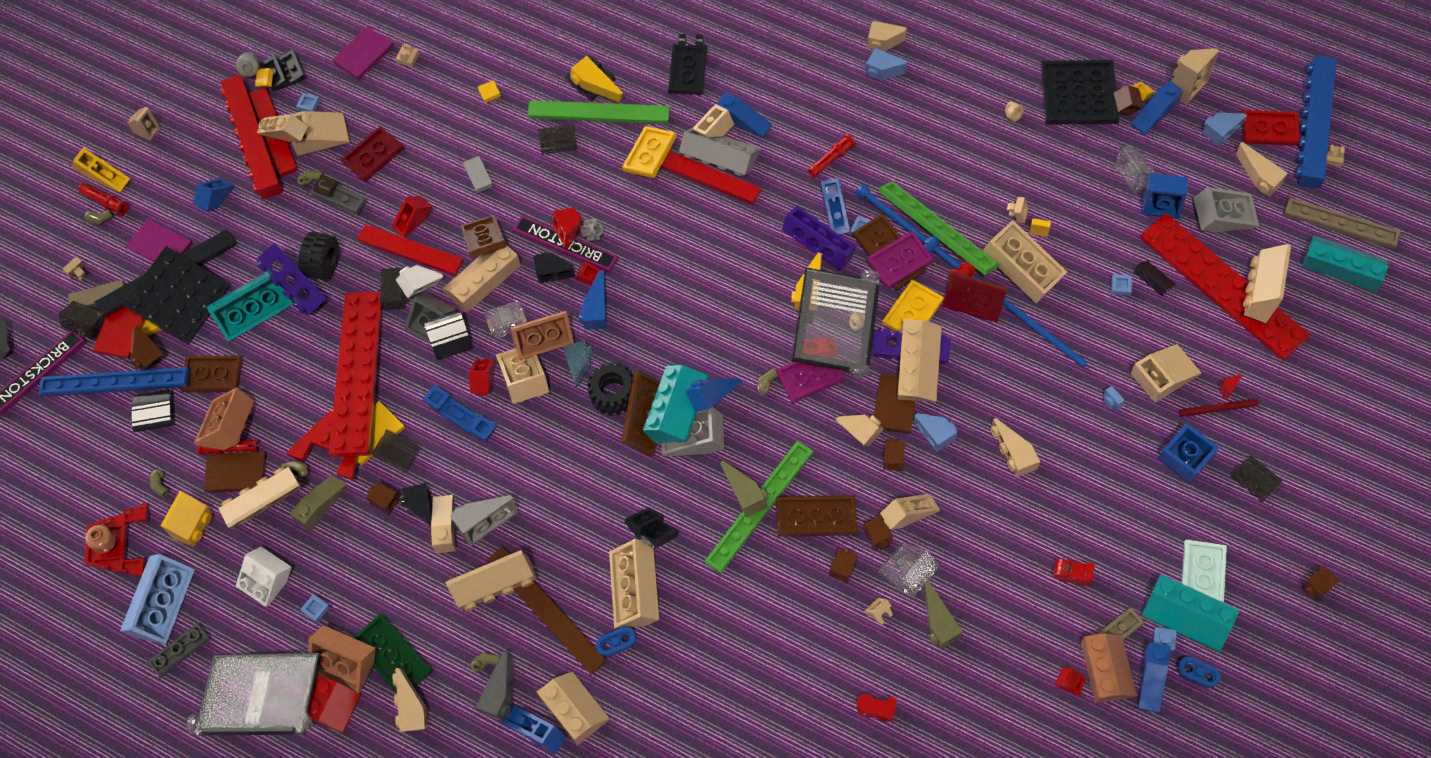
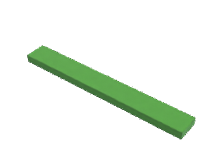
[528,100,670,124]
[879,181,999,275]
[704,441,813,574]

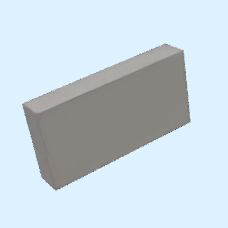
[463,156,493,193]

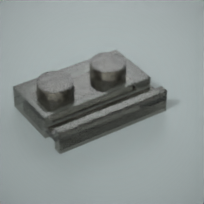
[538,124,577,155]
[372,429,421,472]
[1231,455,1283,503]

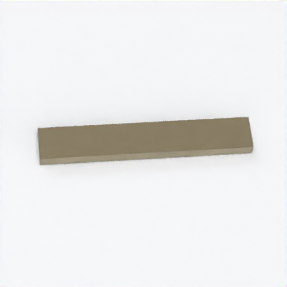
[1283,197,1401,250]

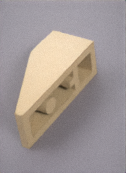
[1236,142,1288,197]
[880,494,940,529]
[431,495,456,554]

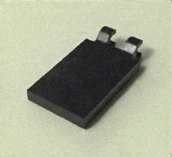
[668,34,708,95]

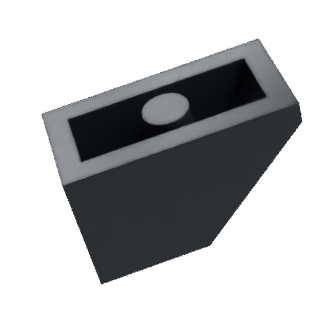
[533,252,575,284]
[400,483,432,527]

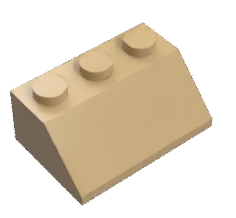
[1171,49,1219,105]
[537,672,610,745]

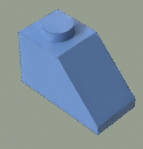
[865,48,907,80]
[1202,113,1247,146]
[913,413,957,452]

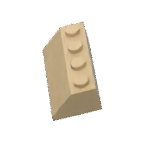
[982,220,1067,303]
[1243,244,1291,323]
[441,245,521,313]
[897,319,942,402]
[218,466,302,529]
[609,539,659,629]
[445,550,537,611]

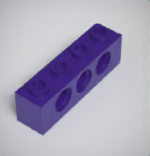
[782,206,856,270]
[255,243,327,315]
[871,328,951,365]

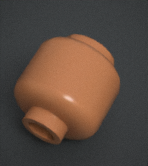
[85,525,116,554]

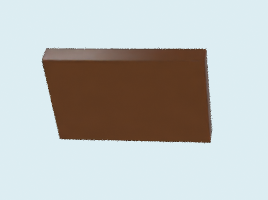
[460,215,506,258]
[180,355,243,392]
[874,374,916,434]
[203,452,266,493]

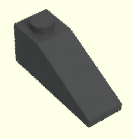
[475,651,514,722]

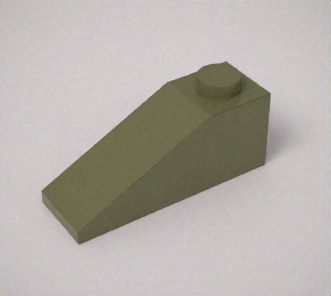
[720,461,768,518]
[290,475,347,532]
[924,581,963,650]

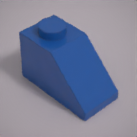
[193,178,235,211]

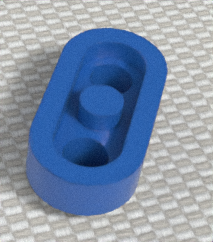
[596,627,636,657]
[1177,657,1221,688]

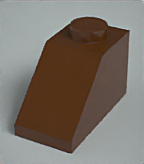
[130,325,163,370]

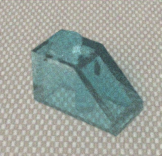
[563,340,593,387]

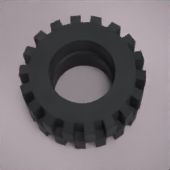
[298,231,339,281]
[587,362,633,416]

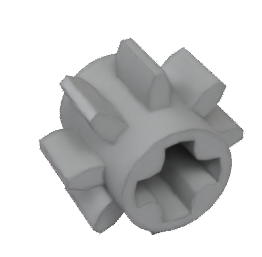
[581,219,603,241]

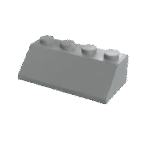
[679,128,761,176]

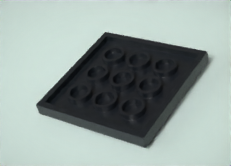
[1041,60,1119,124]
[122,246,230,345]

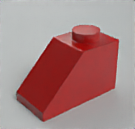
[392,196,432,237]
[552,207,582,248]
[469,359,495,396]

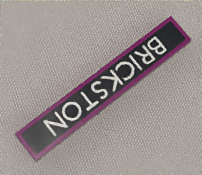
[513,215,618,273]
[0,329,86,416]

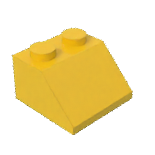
[161,491,213,547]

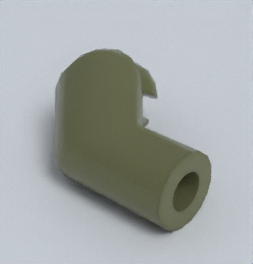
[297,171,324,186]
[84,210,113,225]
[757,368,778,394]
[281,460,309,477]
[149,470,169,498]
[470,653,501,672]

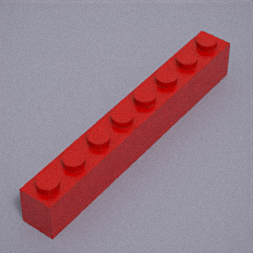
[220,74,283,200]

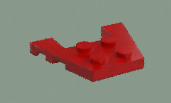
[287,410,358,481]
[84,503,149,577]

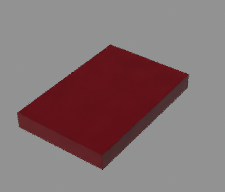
[341,126,405,182]
[943,272,1008,323]

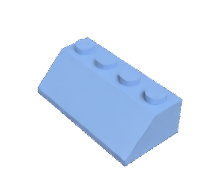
[120,554,195,644]

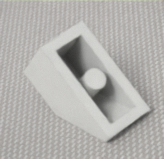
[396,265,443,298]

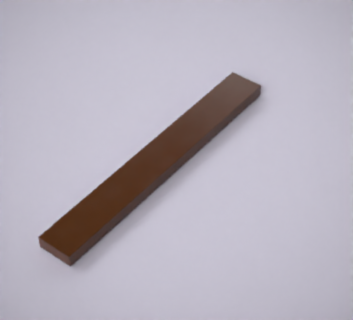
[487,547,607,675]

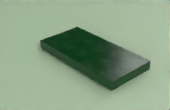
[353,613,433,694]

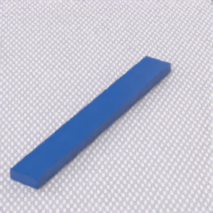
[39,367,190,397]

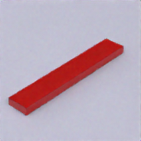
[249,87,298,177]
[661,151,761,205]
[357,224,464,276]

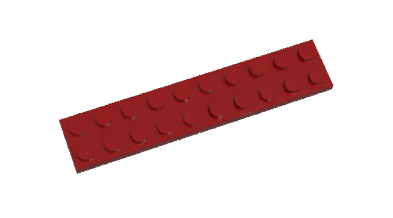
[1139,213,1310,361]
[329,291,383,458]

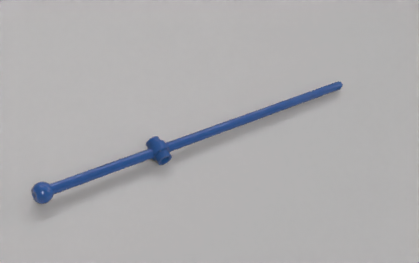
[856,184,1087,367]

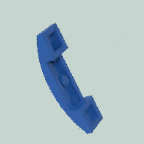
[423,385,497,441]

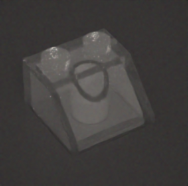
[1114,145,1156,194]
[484,300,527,338]
[878,542,939,596]

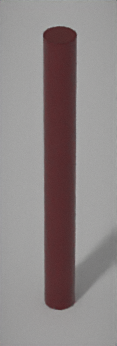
[1179,399,1258,417]

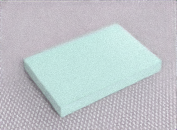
[1182,540,1227,603]

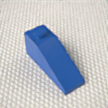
[1131,80,1183,135]
[716,92,772,138]
[821,178,850,234]
[579,270,607,329]
[685,379,742,412]
[1138,642,1171,713]
[502,704,567,755]

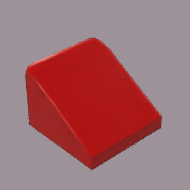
[574,261,601,285]
[1219,374,1242,400]
[1055,667,1086,696]

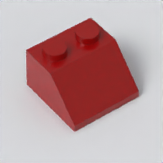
[308,675,361,734]

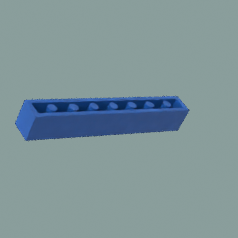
[1295,56,1337,189]

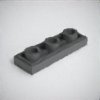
[147,623,211,679]

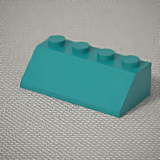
[1302,235,1388,292]
[206,272,293,342]
[643,365,709,443]
[1141,575,1240,652]

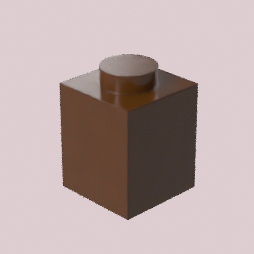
[1114,85,1144,115]
[883,439,905,471]
[366,481,400,515]
[863,516,893,551]
[829,549,858,584]
[1302,566,1339,602]

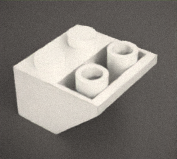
[236,547,291,607]

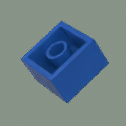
[1142,173,1188,219]
[1158,423,1220,484]

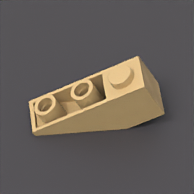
[257,114,308,142]
[990,418,1040,477]
[393,668,428,732]

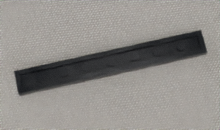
[94,230,236,317]

